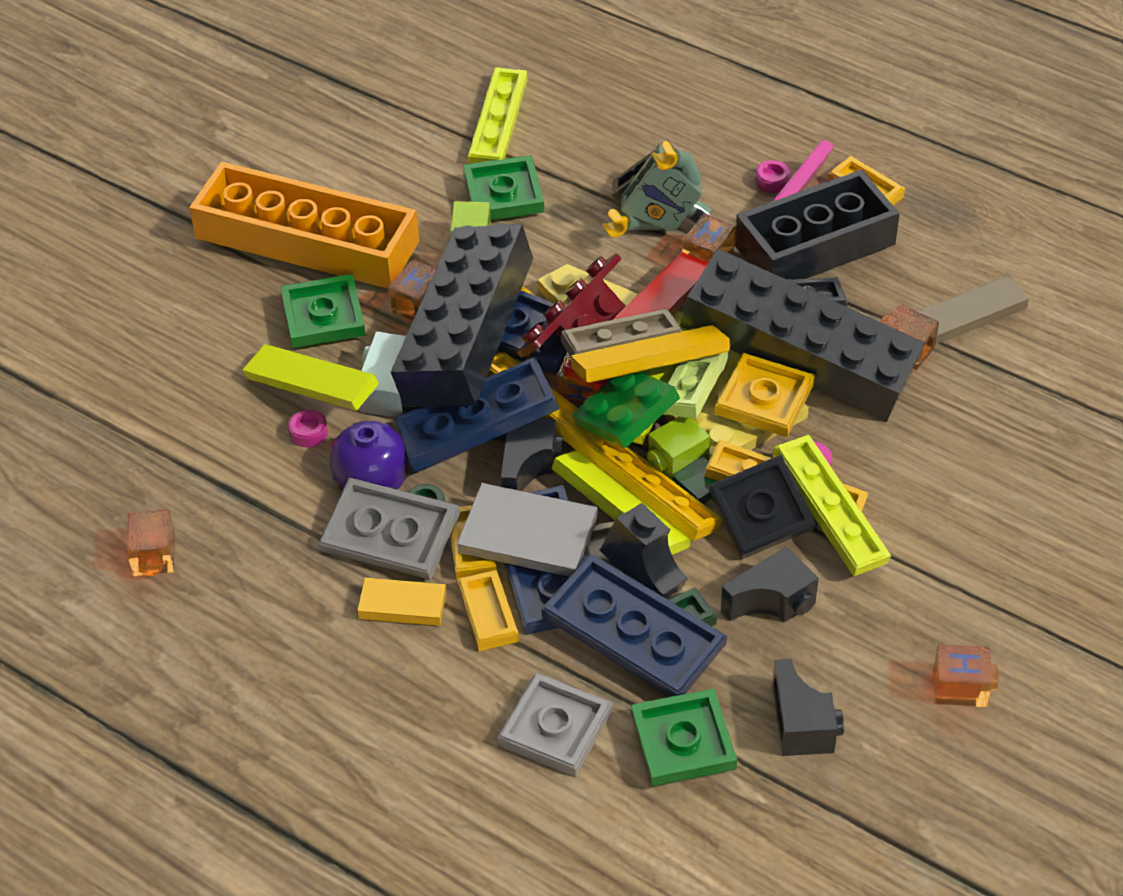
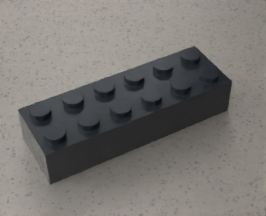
[390,223,533,407]
[679,248,925,422]

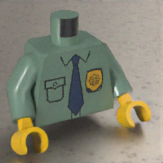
[602,141,711,238]

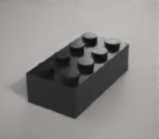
[735,169,900,280]

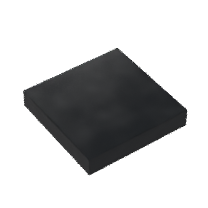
[708,455,816,560]

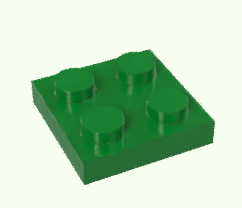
[463,155,545,220]
[280,274,366,348]
[572,372,680,449]
[631,689,737,787]

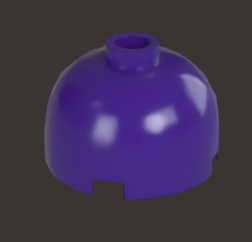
[330,421,409,491]

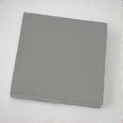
[497,673,613,777]

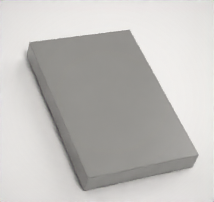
[318,477,461,580]
[457,483,597,577]

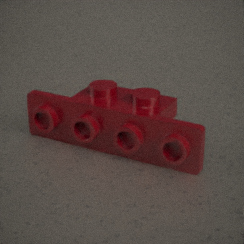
[516,253,626,358]

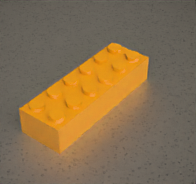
[189,161,419,289]

